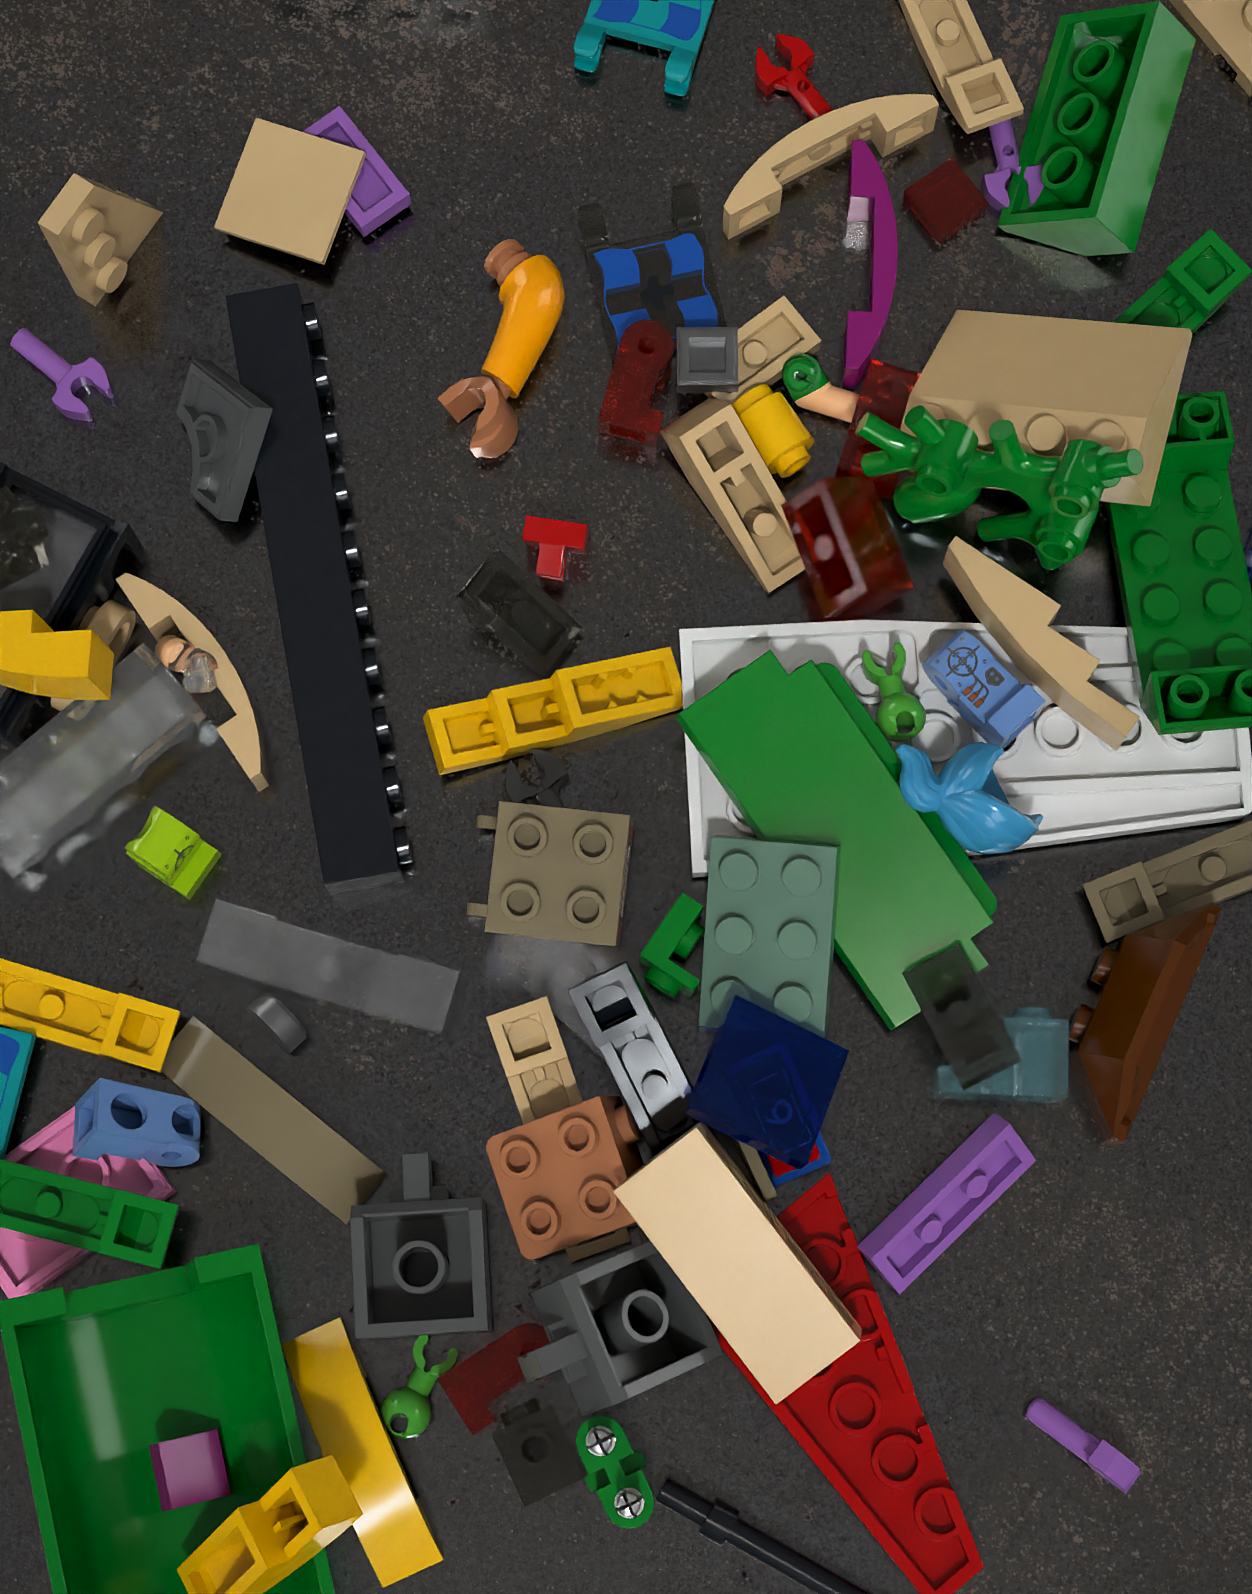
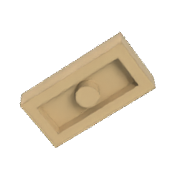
[704,296,822,405]

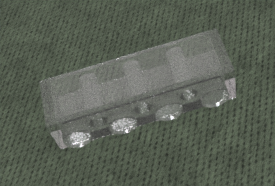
[0,642,207,879]

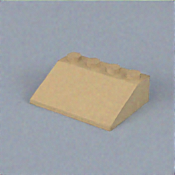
[900,309,1192,507]

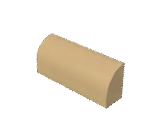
[613,1120,862,1404]

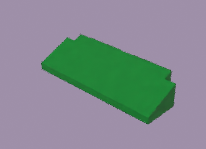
[675,649,997,1030]

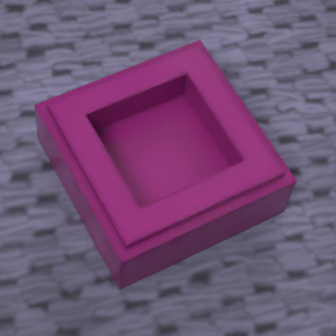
[149,1429,231,1512]

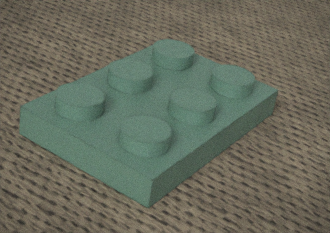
[699,835,841,1038]

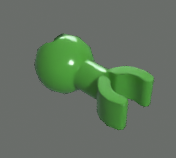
[862,642,926,742]
[380,1335,459,1439]

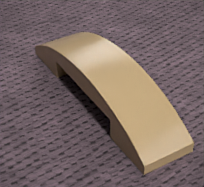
[898,0,1024,134]
[723,94,939,240]
[115,573,269,792]
[486,996,631,1263]

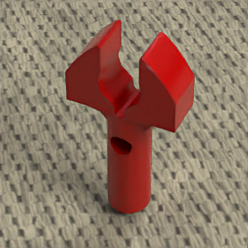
[755,34,833,120]

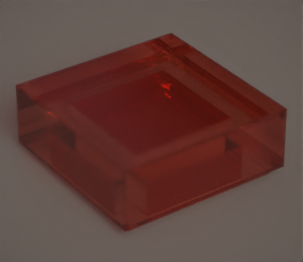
[903,158,988,244]

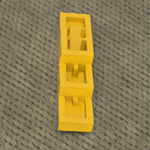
[423,646,683,775]

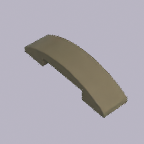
[1082,820,1252,944]
[161,1015,388,1225]

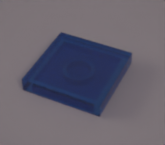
[684,995,849,1170]

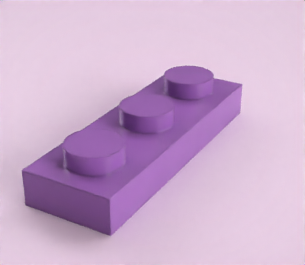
[857,1112,1037,1295]

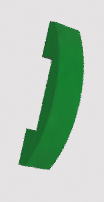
[1113,228,1252,334]
[0,1159,180,1269]

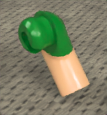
[782,354,861,423]

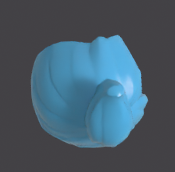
[896,742,1043,855]

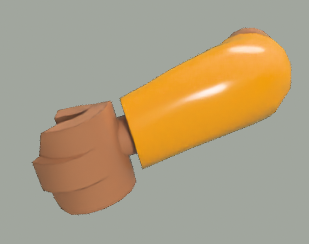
[437,239,565,459]

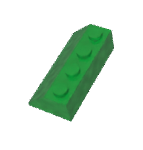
[997,1,1196,256]

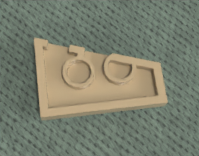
[38,173,163,307]

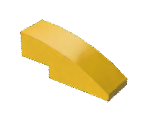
[0,609,114,700]
[176,1454,363,1594]

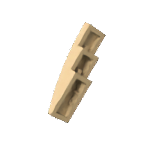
[943,536,1140,751]

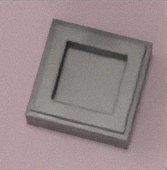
[676,327,738,393]

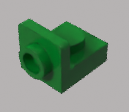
[639,892,705,998]

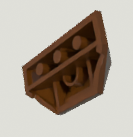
[1066,903,1223,1148]

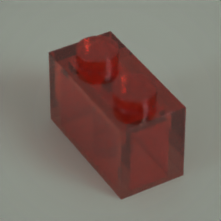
[781,476,915,618]

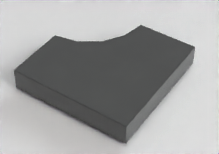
[176,358,273,522]

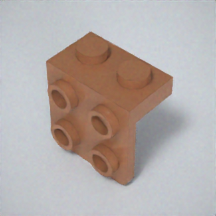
[486,1096,644,1260]

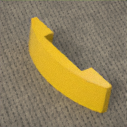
[0,958,181,1073]
[281,1317,444,1588]

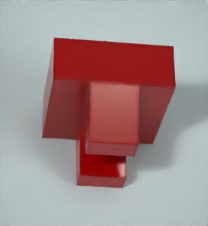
[522,515,590,582]

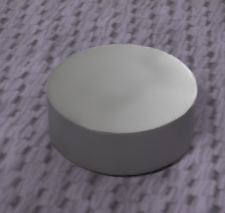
[246,992,307,1053]

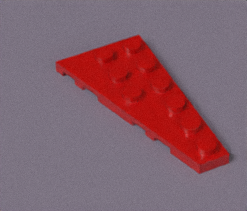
[707,1172,984,1594]

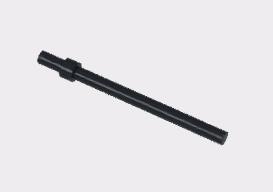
[655,1477,870,1594]

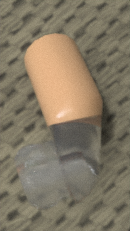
[155,635,219,693]

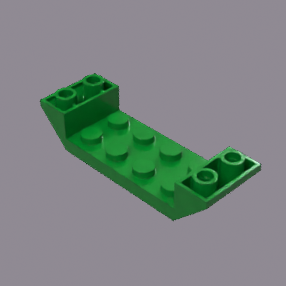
[1104,391,1252,735]

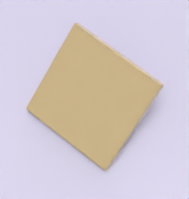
[214,118,367,265]

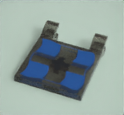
[578,183,727,367]

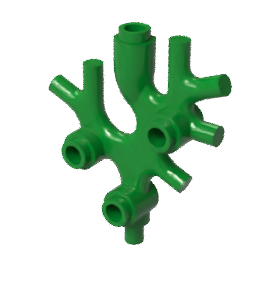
[855,405,1143,570]

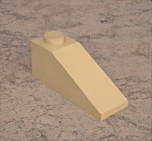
[659,398,819,593]

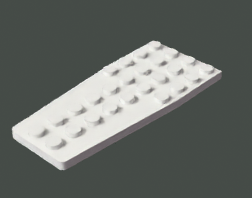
[679,620,1252,877]

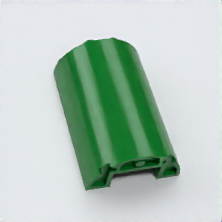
[0,1243,335,1594]

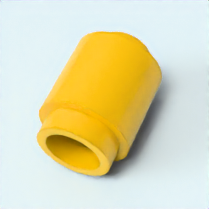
[732,384,814,478]

